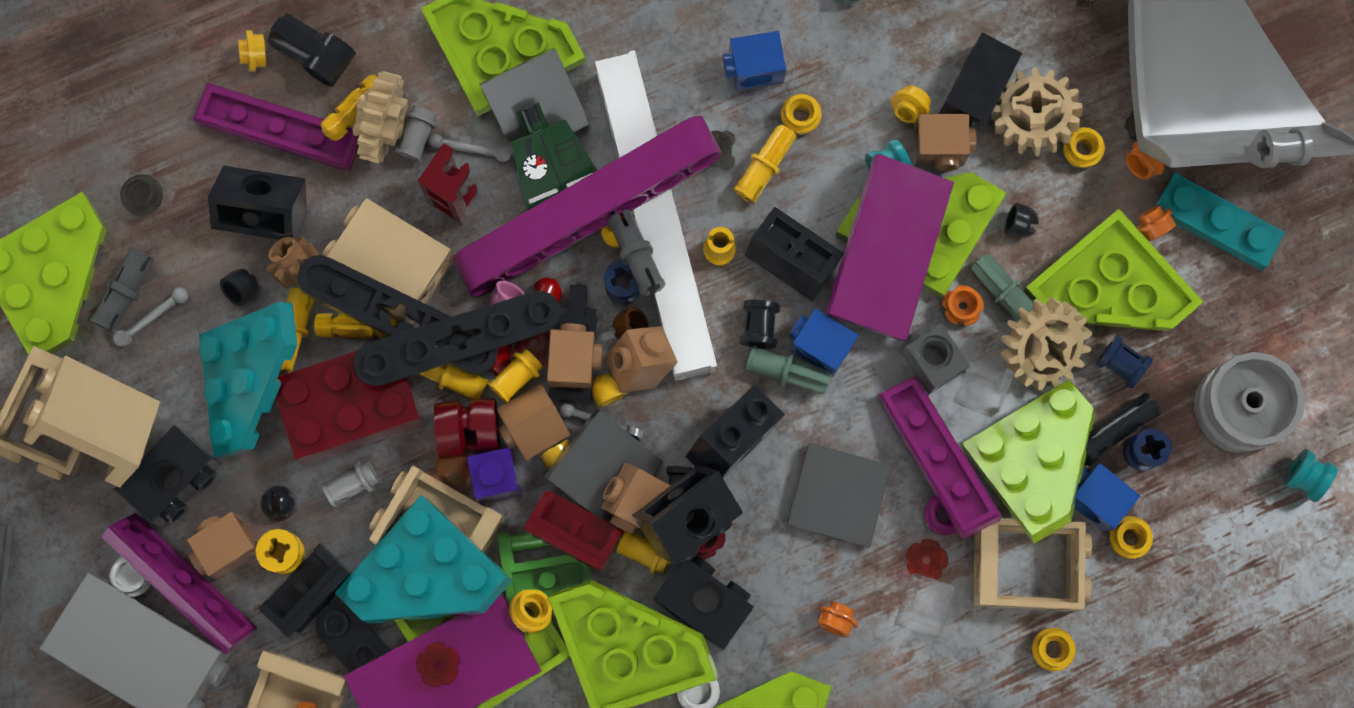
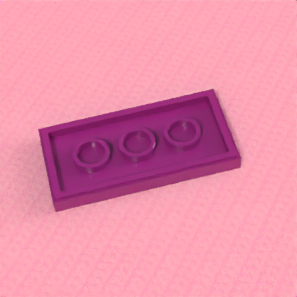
[825,154,954,341]
[344,593,542,708]

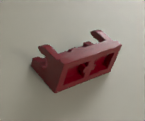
[417,143,477,225]
[523,490,625,573]

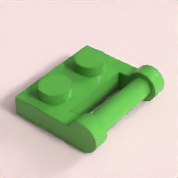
[497,531,592,605]

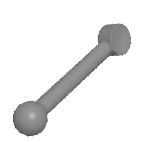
[427,134,512,164]
[113,287,188,348]
[558,402,643,441]

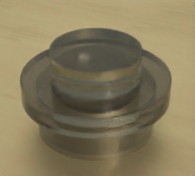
[120,174,163,216]

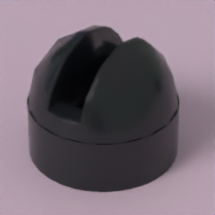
[1004,202,1039,238]
[220,269,258,306]
[261,486,298,521]

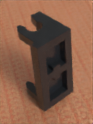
[938,32,1022,129]
[744,206,844,301]
[259,543,353,639]

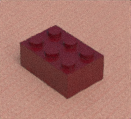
[276,350,426,467]

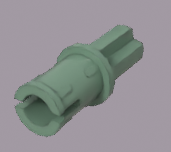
[971,254,1033,322]
[746,345,831,394]

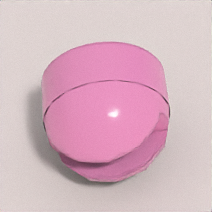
[489,281,525,305]

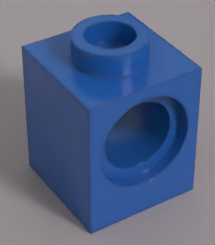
[723,31,786,91]
[789,308,859,377]
[1074,463,1140,533]

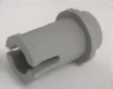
[395,106,438,161]
[321,460,380,508]

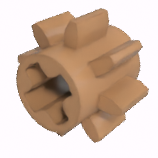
[266,236,321,289]

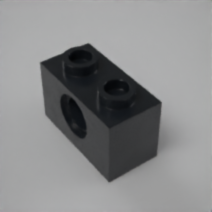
[208,165,307,240]
[685,385,785,479]
[114,425,221,527]
[633,464,743,565]
[653,556,754,651]

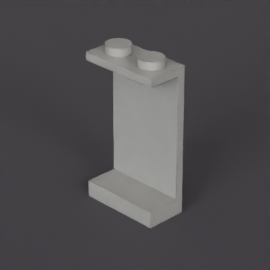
[39,572,231,708]

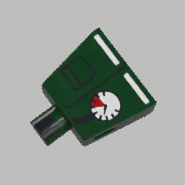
[509,103,597,209]

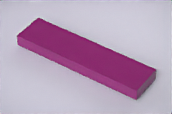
[193,82,359,173]
[879,376,1001,540]
[102,513,257,655]

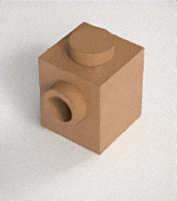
[914,114,977,172]
[547,324,603,389]
[605,326,678,393]
[497,384,570,460]
[601,463,671,534]
[187,511,257,579]

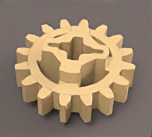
[991,67,1082,156]
[353,71,408,164]
[1000,297,1092,390]

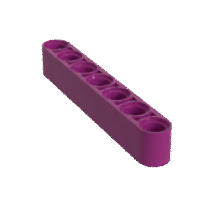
[453,116,722,297]

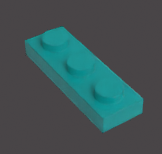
[1155,173,1285,271]

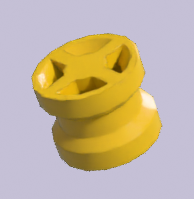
[256,529,305,575]

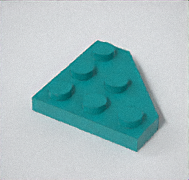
[199,302,298,458]
[335,495,513,624]

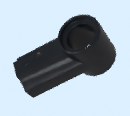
[267,13,356,87]

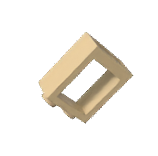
[0,346,85,481]
[973,518,1092,612]

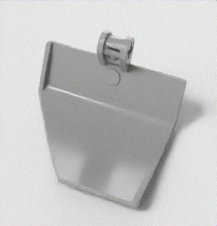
[1128,0,1354,168]

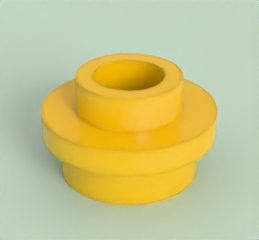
[238,30,266,72]
[890,85,931,124]
[780,94,822,135]
[1063,127,1105,168]
[1109,516,1153,559]
[509,590,552,633]
[1031,628,1076,671]

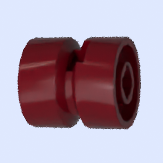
[434,398,500,458]

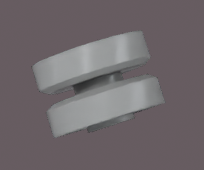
[1193,352,1305,454]

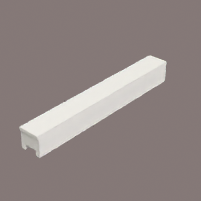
[595,50,717,381]

